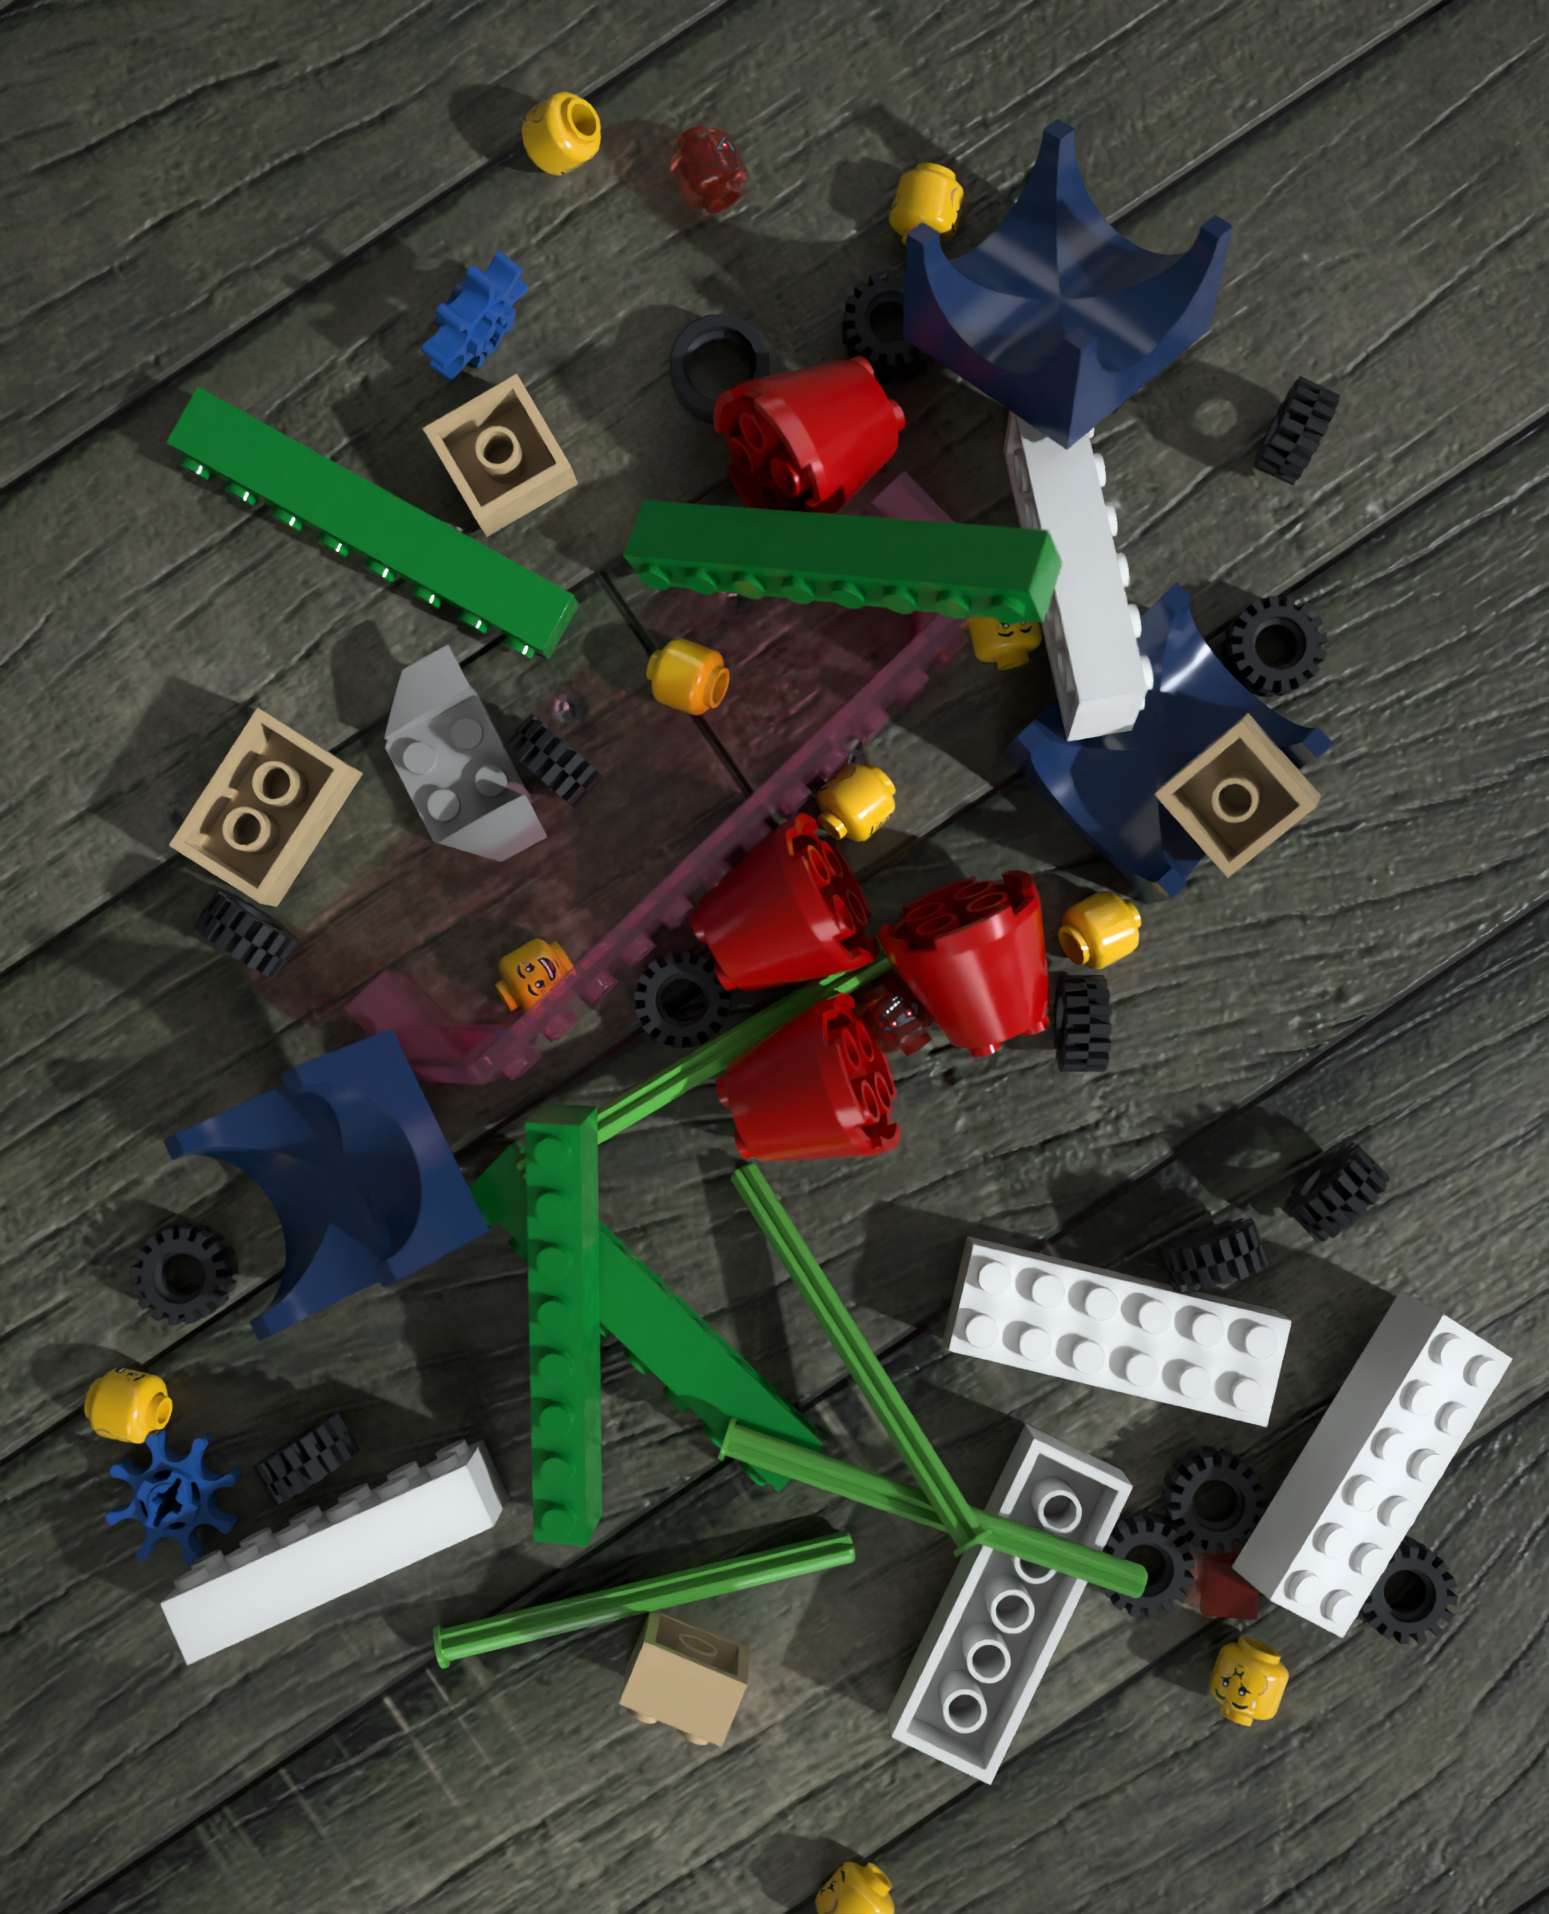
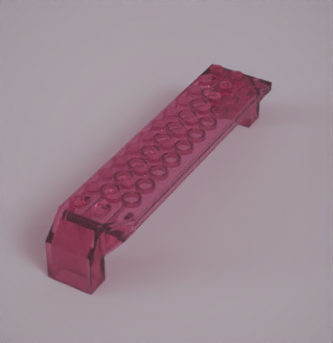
[344,471,974,1085]

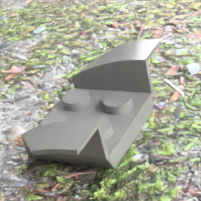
[384,645,548,862]

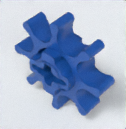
[421,251,529,384]
[106,1428,243,1565]

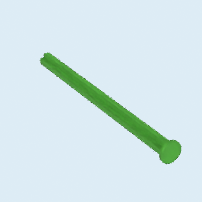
[515,934,897,1181]
[731,1162,993,1557]
[718,1417,1148,1598]
[433,1531,855,1669]

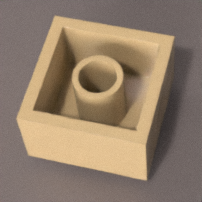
[423,374,578,537]
[1155,713,1321,878]
[619,1609,749,1747]

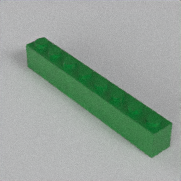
[166,387,579,660]
[623,500,1062,624]
[525,1104,602,1546]
[469,1141,823,1492]

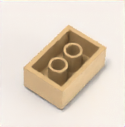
[169,708,363,907]

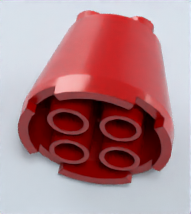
[713,355,905,514]
[690,813,880,993]
[878,870,1051,1057]
[716,993,901,1162]

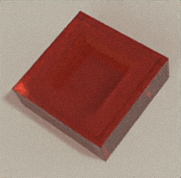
[1200,1557,1259,1620]

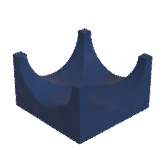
[902,119,1233,450]
[1000,582,1333,905]
[163,1028,489,1341]

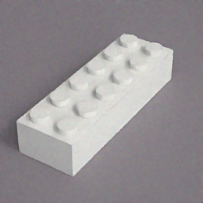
[1003,411,1153,742]
[943,1236,1292,1427]
[1232,1290,1512,1638]
[888,1424,1133,1785]
[160,1439,509,1665]

